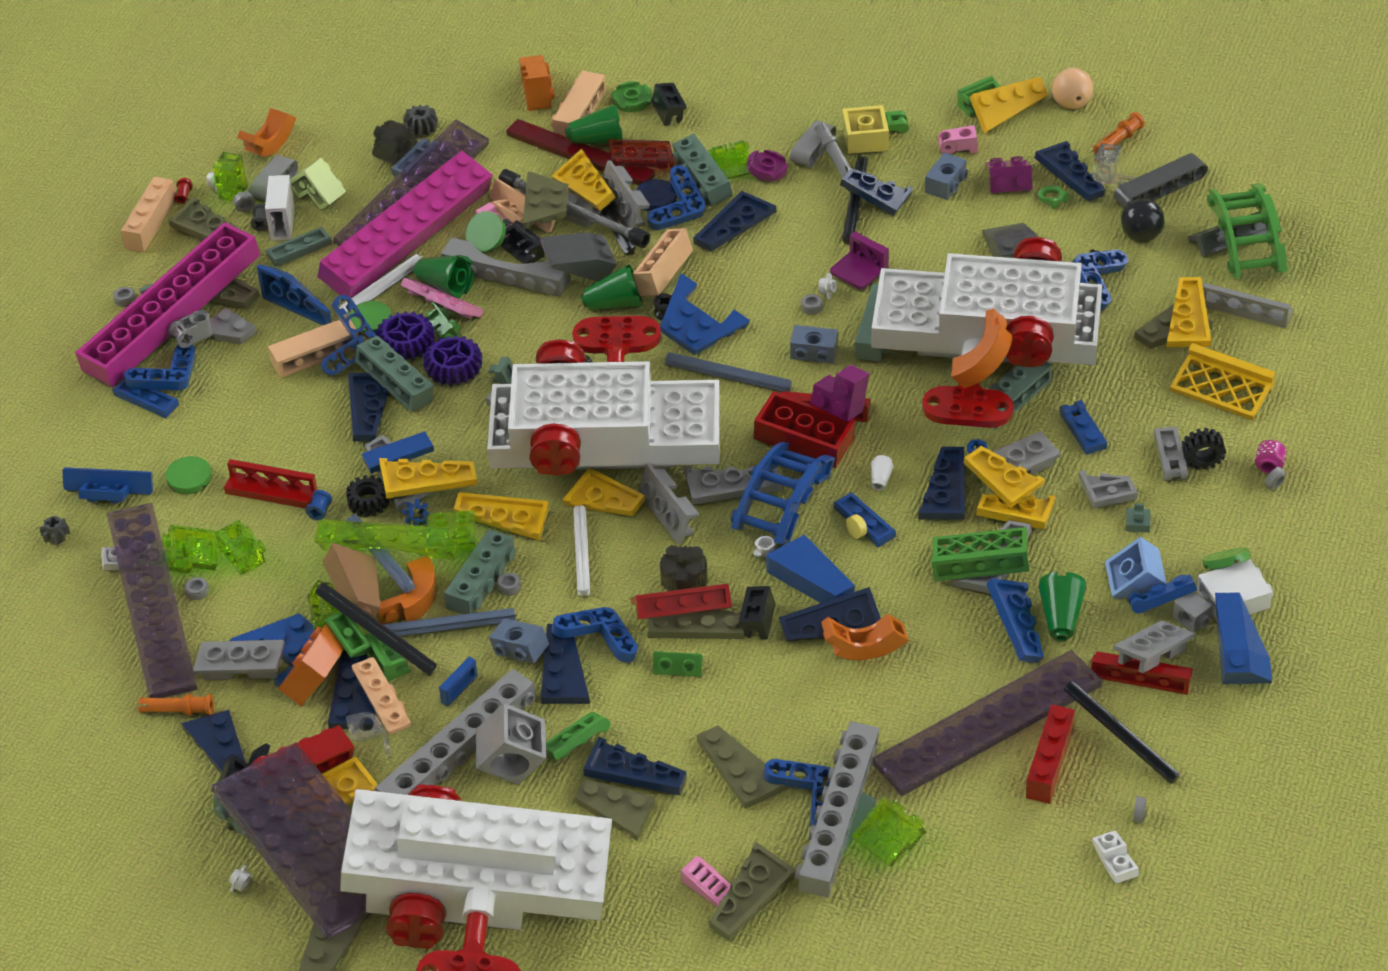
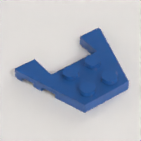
[660,274,750,355]
[229,613,316,687]

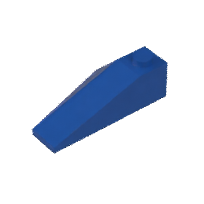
[257,264,332,325]
[1215,592,1272,684]

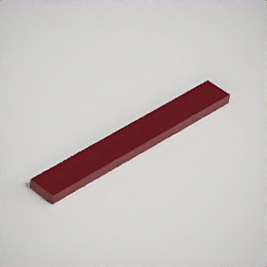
[506,119,655,187]

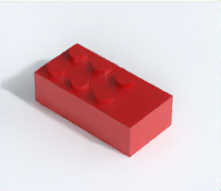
[753,391,856,468]

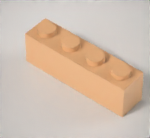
[551,70,606,137]
[121,177,176,252]
[632,228,693,297]
[268,317,359,378]

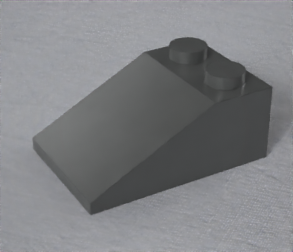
[982,223,1038,258]
[540,232,617,282]

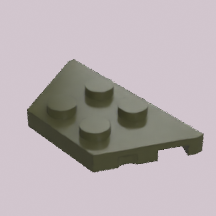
[523,172,569,229]

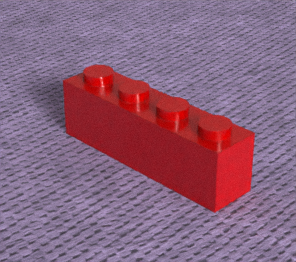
[1026,704,1075,804]
[251,725,354,798]

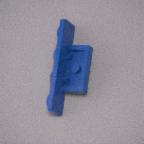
[62,467,153,503]

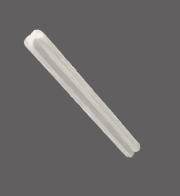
[339,254,422,317]
[573,505,590,597]

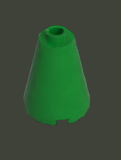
[565,105,623,146]
[414,255,475,298]
[581,264,643,310]
[1038,572,1087,642]

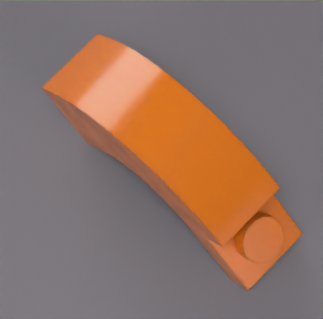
[237,108,296,156]
[951,308,1012,388]
[377,556,437,625]
[821,614,909,660]

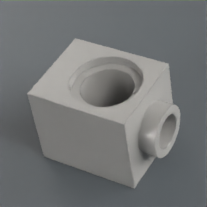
[1172,592,1212,633]

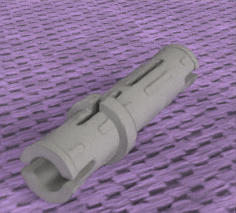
[814,122,851,179]

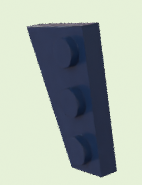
[181,710,245,773]

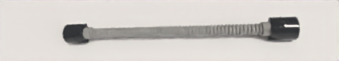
[499,169,651,248]

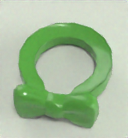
[1038,186,1069,209]

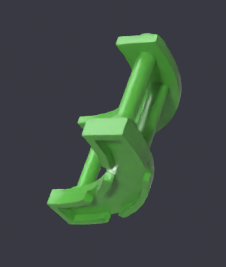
[1207,183,1288,278]

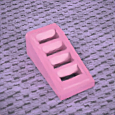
[681,856,731,907]

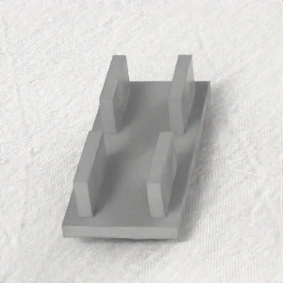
[602,161,650,229]
[989,431,1061,492]
[638,464,699,544]
[1113,620,1195,673]
[193,640,285,680]

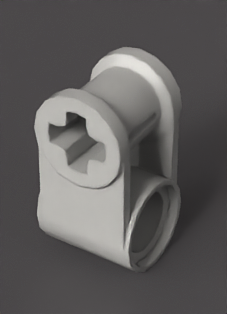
[168,310,213,348]

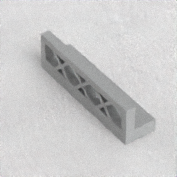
[1203,283,1293,328]

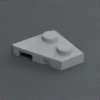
[210,308,257,344]
[1079,471,1138,508]

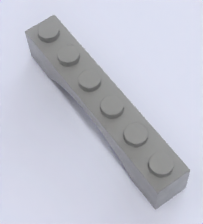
[441,237,570,297]

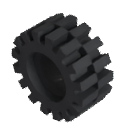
[1182,428,1226,470]
[346,475,389,517]

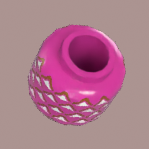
[1255,440,1287,474]

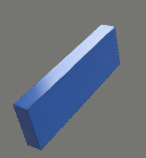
[113,378,179,418]
[362,431,434,473]
[834,492,896,547]

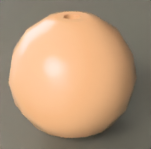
[1051,68,1094,109]

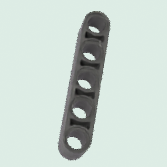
[1113,153,1208,208]

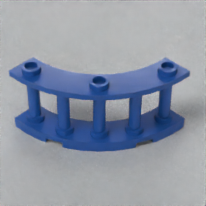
[731,442,835,545]

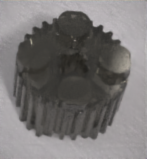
[372,120,418,165]
[660,545,708,591]

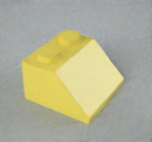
[842,105,889,154]

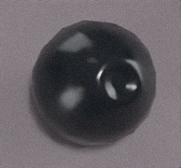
[1121,199,1165,242]

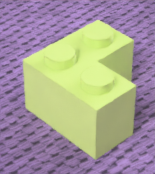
[290,158,346,210]

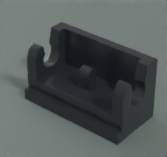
[651,83,687,126]
[501,220,545,264]
[739,586,776,639]

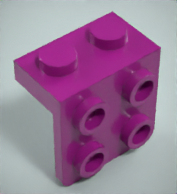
[985,156,1033,193]
[830,231,889,290]

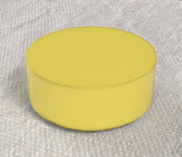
[846,514,867,539]

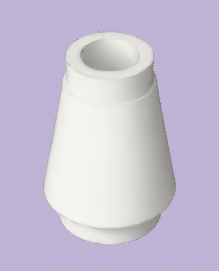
[871,455,894,491]

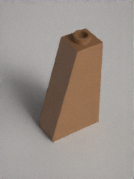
[323,543,380,618]

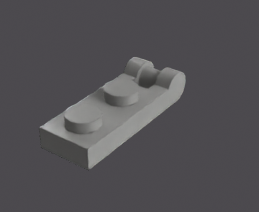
[1154,427,1188,481]

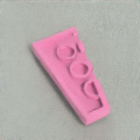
[401,278,484,319]

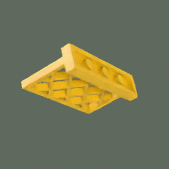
[1170,343,1276,420]

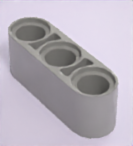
[790,120,837,168]
[249,155,298,202]

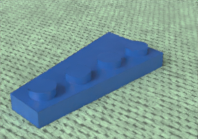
[986,578,1043,663]

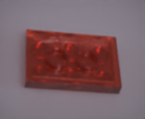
[608,139,674,169]

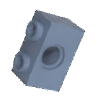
[925,152,968,200]
[790,325,838,364]
[489,618,549,663]

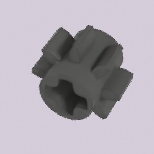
[39,516,70,545]

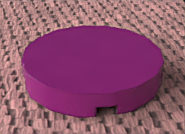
[746,150,788,181]

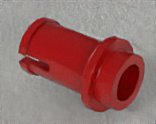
[174,177,193,204]

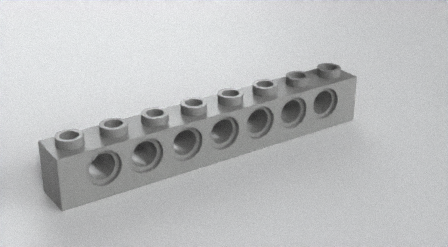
[375,669,536,795]
[795,721,879,898]

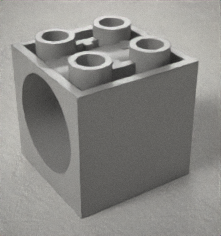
[476,703,546,785]

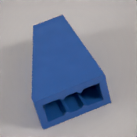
[766,535,855,603]

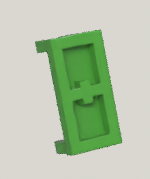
[957,76,1001,118]
[365,633,410,682]

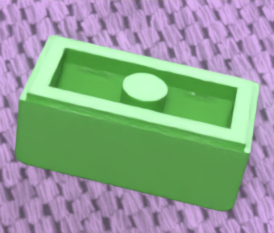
[325,611,371,658]

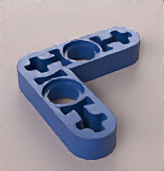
[647,165,705,230]
[1072,250,1128,310]
[321,295,376,376]
[124,345,195,390]
[551,607,638,663]
[763,759,830,826]

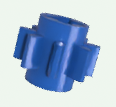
[401,498,432,528]

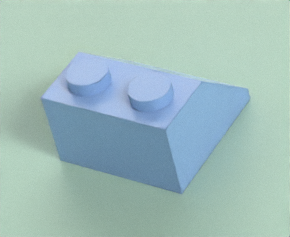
[1105,537,1167,599]

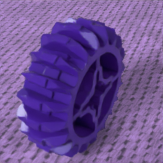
[376,311,435,361]
[423,335,483,387]

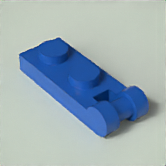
[1059,400,1107,454]
[1128,574,1197,614]

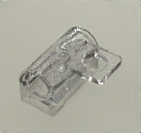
[1092,143,1137,186]
[346,712,393,759]

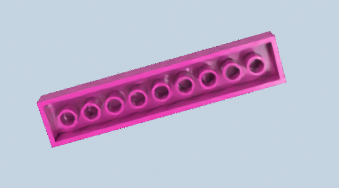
[317,151,493,298]
[75,222,261,387]

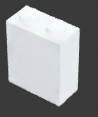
[265,175,295,241]
[1197,559,1273,622]

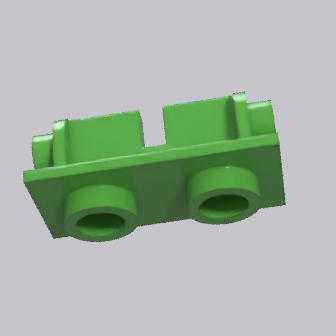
[426,302,462,339]
[653,651,703,677]

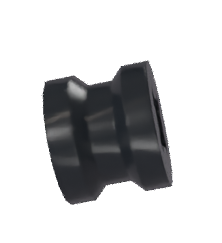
[654,294,672,321]

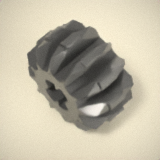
[403,104,438,137]

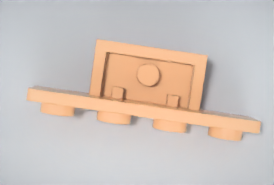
[490,179,555,233]
[352,657,411,734]

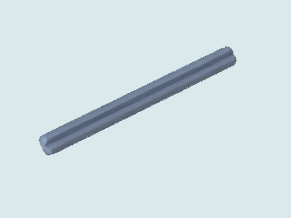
[665,352,792,392]
[346,514,415,593]
[384,608,516,637]

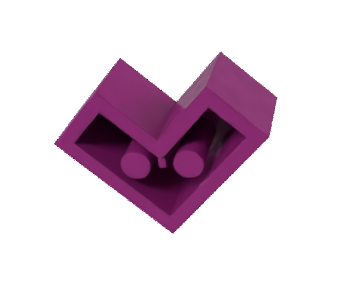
[810,365,870,422]

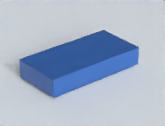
[439,657,478,706]

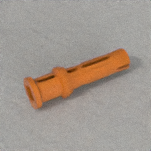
[1093,112,1145,157]
[138,694,214,716]

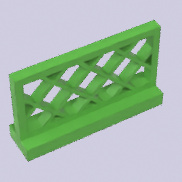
[931,527,1029,581]

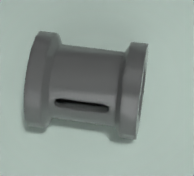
[251,204,268,231]

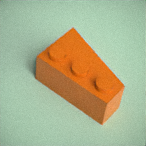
[519,55,555,111]
[278,623,344,706]

